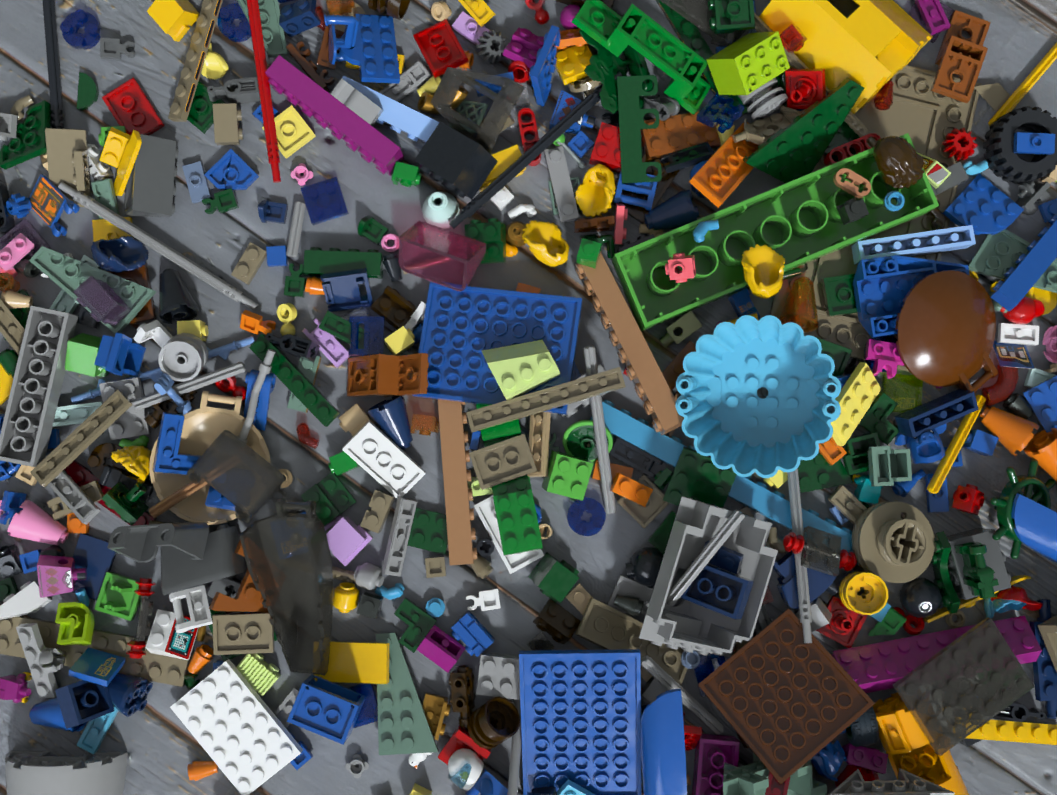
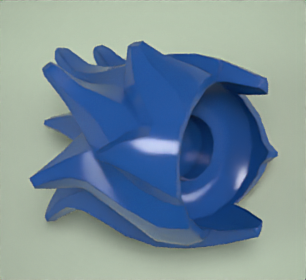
[811,740,847,781]

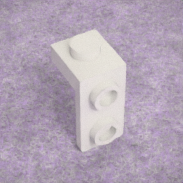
[133,320,173,348]

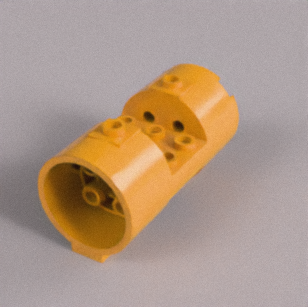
[873,689,969,795]

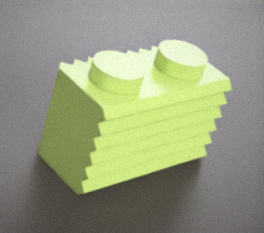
[236,653,281,696]

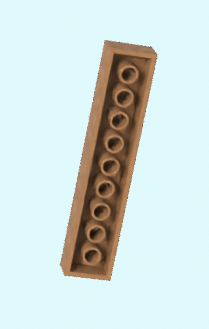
[575,253,684,436]

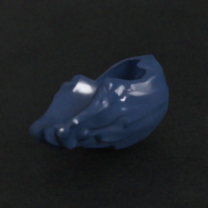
[91,236,149,272]

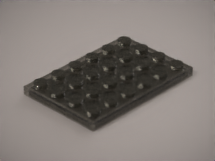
[893,617,1035,756]

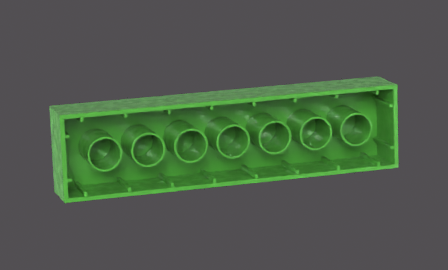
[612,133,939,331]

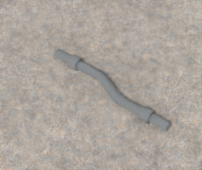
[231,349,275,456]

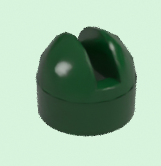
[184,673,200,691]

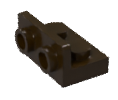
[371,286,417,330]

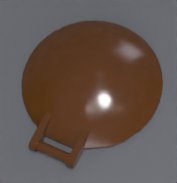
[895,270,998,394]

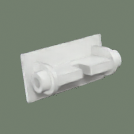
[87,144,114,181]

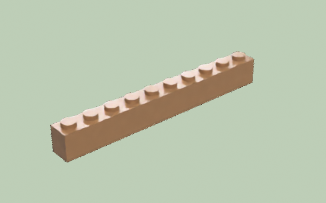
[438,399,478,566]

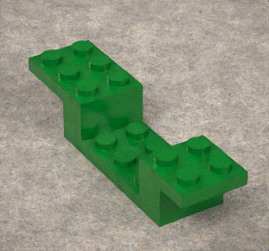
[572,0,711,115]
[476,404,543,556]

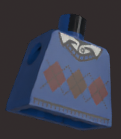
[549,90,596,134]

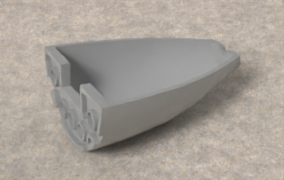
[5,751,128,795]

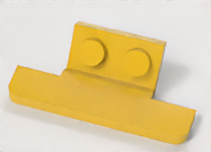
[99,127,142,196]

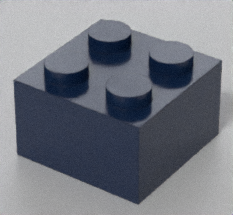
[55,680,115,729]

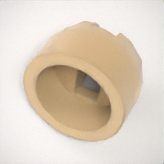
[539,524,553,539]

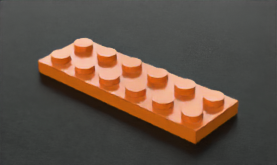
[689,122,759,208]

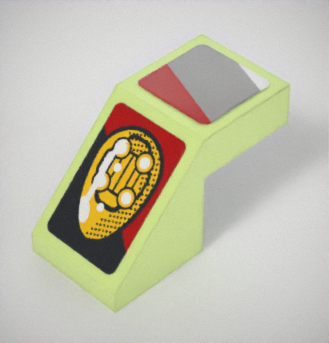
[917,153,951,189]

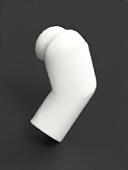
[507,204,537,220]

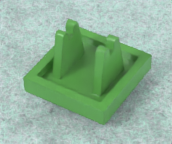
[94,571,141,621]

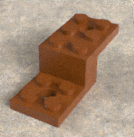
[931,10,991,103]
[347,353,429,397]

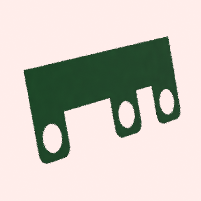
[617,75,662,183]

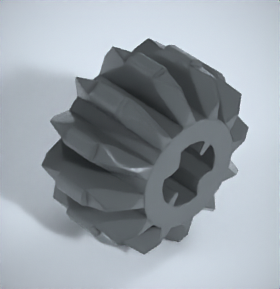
[476,29,507,63]

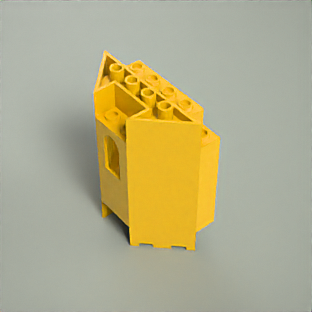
[759,0,933,114]

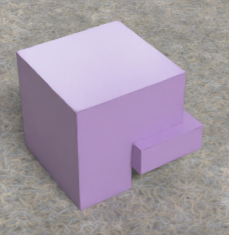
[321,516,373,566]

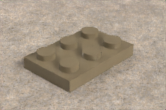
[469,434,537,490]
[212,612,275,655]

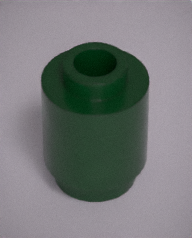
[0,349,19,378]

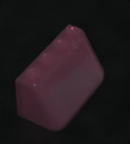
[399,220,486,291]

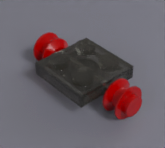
[783,526,857,576]
[126,578,156,659]

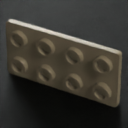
[45,128,91,207]

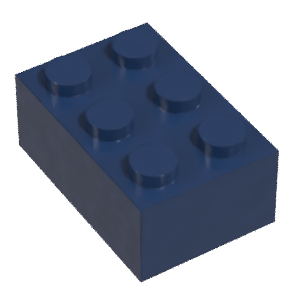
[680,560,754,619]

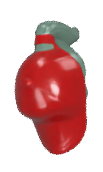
[989,292,1045,325]

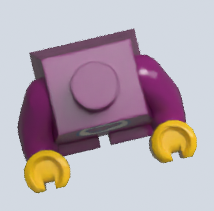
[0,672,32,703]

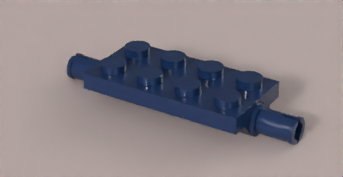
[1029,599,1057,719]

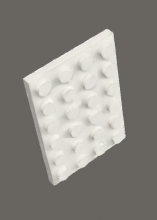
[170,659,303,795]

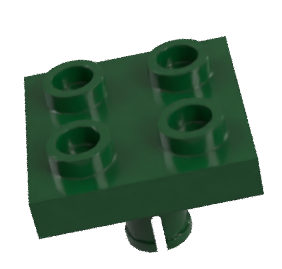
[101,481,149,525]

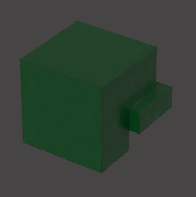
[842,433,881,475]
[528,552,579,603]

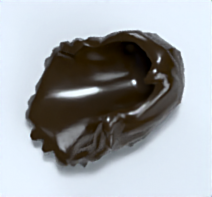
[873,136,924,189]

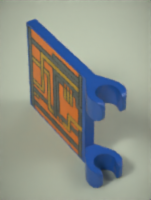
[29,174,80,237]

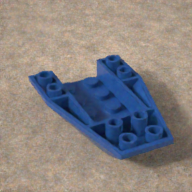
[853,255,970,338]

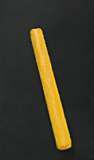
[988,42,1057,126]
[927,394,986,494]

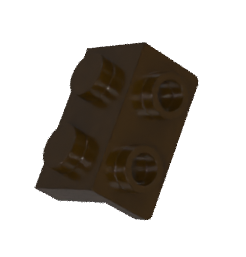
[533,599,581,644]

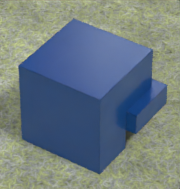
[94,333,146,377]

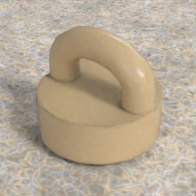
[431,1,452,21]

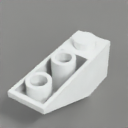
[0,581,52,620]

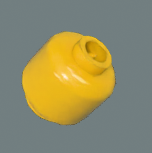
[333,582,359,613]

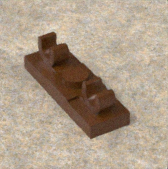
[286,41,335,93]

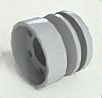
[738,77,788,121]

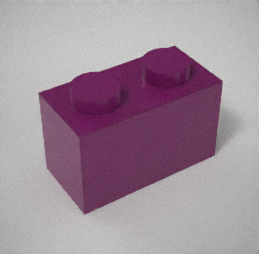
[416,625,466,673]

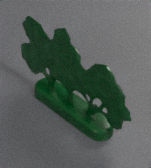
[579,29,653,114]

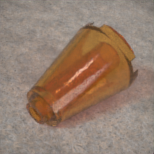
[779,277,818,332]

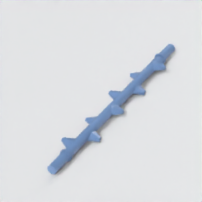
[71,336,256,404]

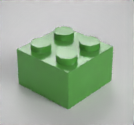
[542,450,594,501]

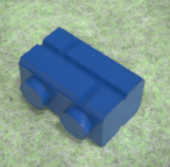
[451,610,495,657]

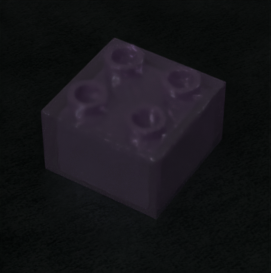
[74,276,131,326]

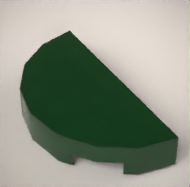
[77,72,99,111]

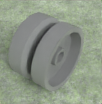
[158,333,208,382]

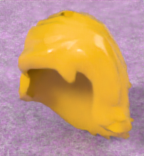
[575,164,616,218]
[522,220,569,267]
[741,244,785,299]
[111,445,152,484]

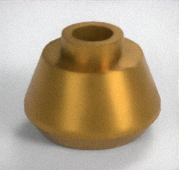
[506,221,526,247]

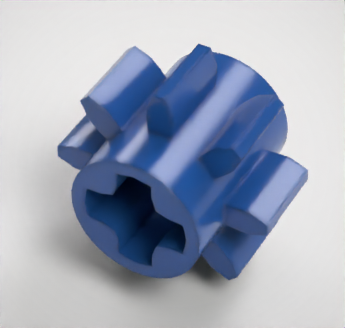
[6,193,32,218]

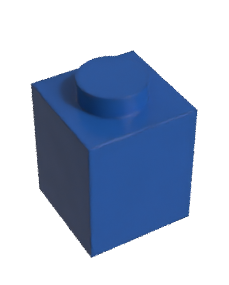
[963,429,999,456]

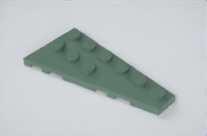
[376,633,439,755]

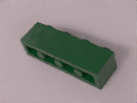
[303,247,383,279]

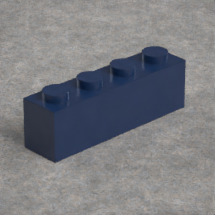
[895,389,979,438]

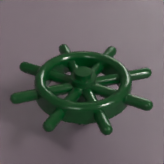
[990,459,1056,559]

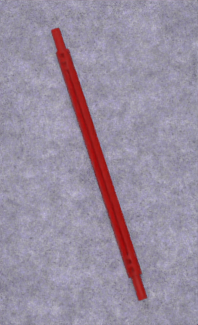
[246,0,281,183]

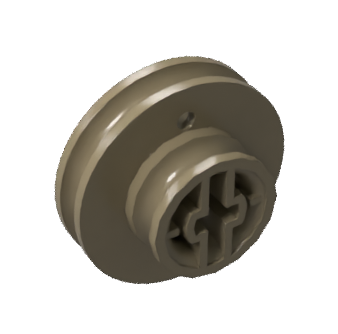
[852,502,935,583]

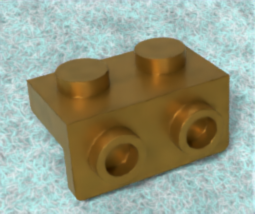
[422,692,451,740]

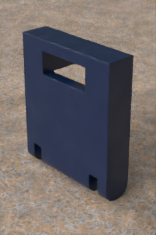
[321,268,374,312]

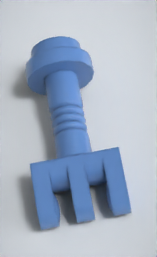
[154,373,192,415]

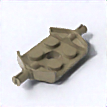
[733,106,806,145]

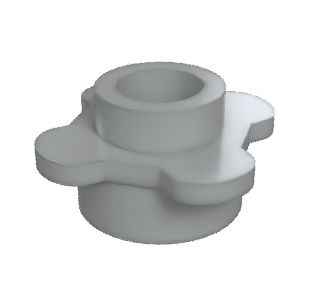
[345,754,369,778]

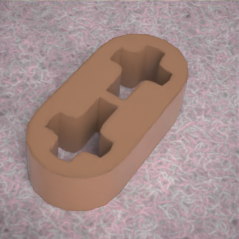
[833,168,871,198]

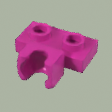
[865,339,904,379]

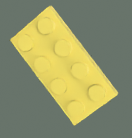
[830,362,881,446]

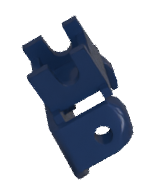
[773,550,839,609]

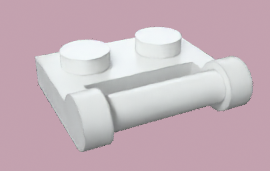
[169,585,213,633]

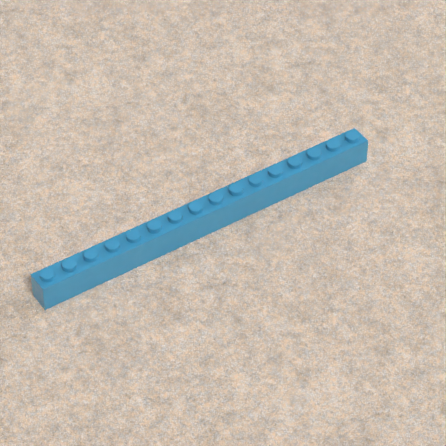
[589,400,860,567]

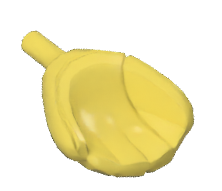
[201,43,229,79]

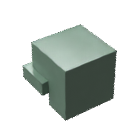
[868,446,912,487]

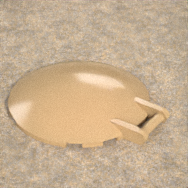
[149,391,271,525]

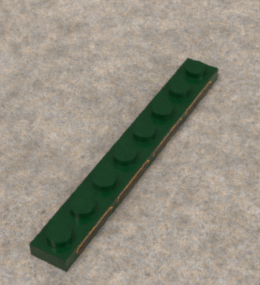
[656,0,748,122]

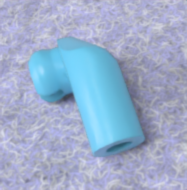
[962,160,989,176]

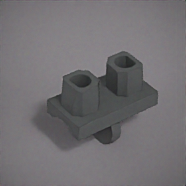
[1015,181,1051,215]

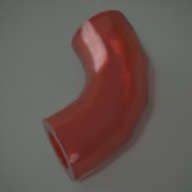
[982,364,1019,406]

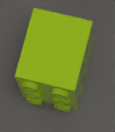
[706,31,790,95]

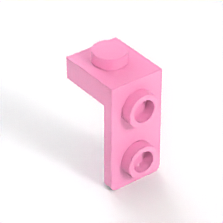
[0,233,35,279]

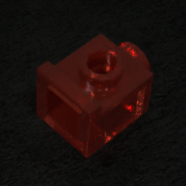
[780,24,807,53]

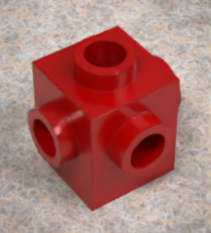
[952,484,984,515]

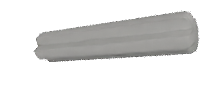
[286,202,306,258]

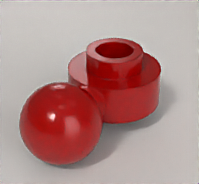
[525,0,550,25]
[215,376,247,401]
[893,607,925,635]

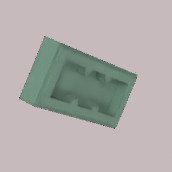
[91,179,120,219]

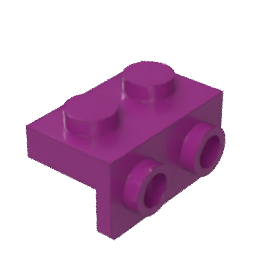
[841,742,888,774]

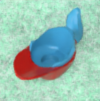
[984,585,1043,622]

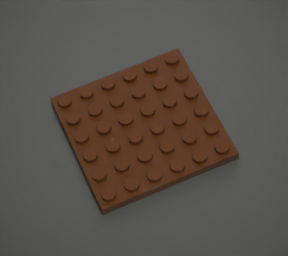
[698,609,875,785]

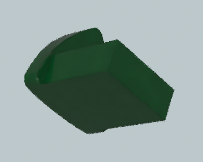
[358,215,389,245]

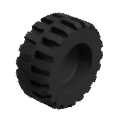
[983,106,1057,184]

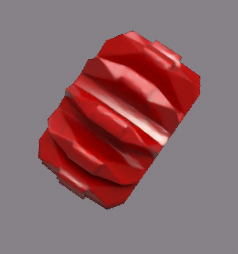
[942,127,978,161]

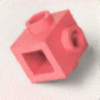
[665,253,696,283]

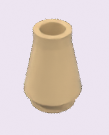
[0,290,33,309]

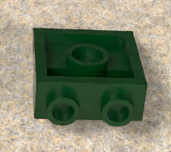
[708,0,755,34]
[465,218,506,265]
[301,472,357,526]

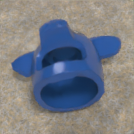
[894,424,947,464]

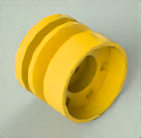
[839,572,888,615]

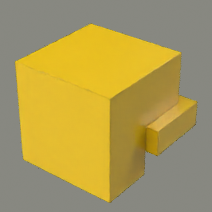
[147,0,200,42]

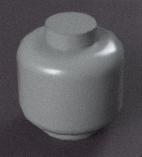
[354,562,384,591]

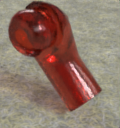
[296,423,320,449]

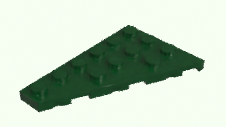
[743,78,864,183]

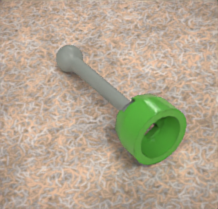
[552,133,586,169]

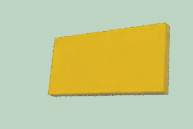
[314,641,389,684]

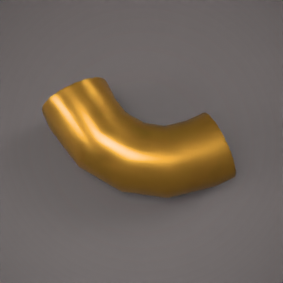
[418,83,468,115]

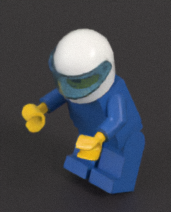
[448,748,508,795]

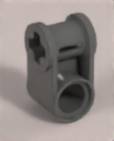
[643,94,680,121]

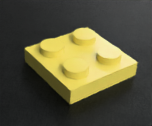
[262,105,316,159]

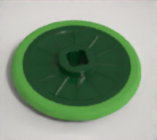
[562,420,613,463]

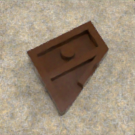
[574,215,615,233]

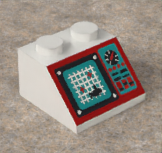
[145,609,198,660]

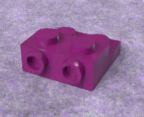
[503,27,544,68]

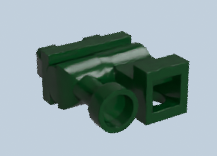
[955,541,999,599]

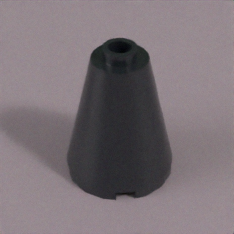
[159,269,199,324]

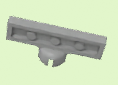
[16,623,65,698]

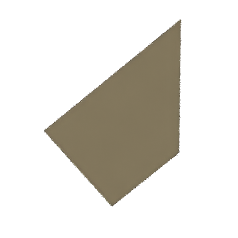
[974,83,1010,112]

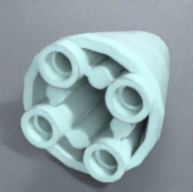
[422,191,460,229]

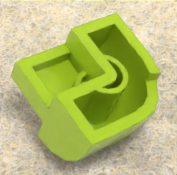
[55,602,95,646]

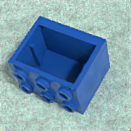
[287,674,366,745]

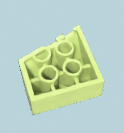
[482,340,561,400]

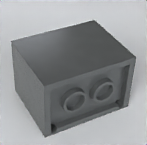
[946,528,1011,600]

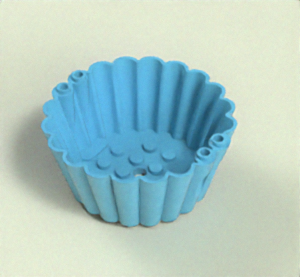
[675,315,841,478]

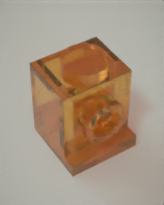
[411,414,440,436]

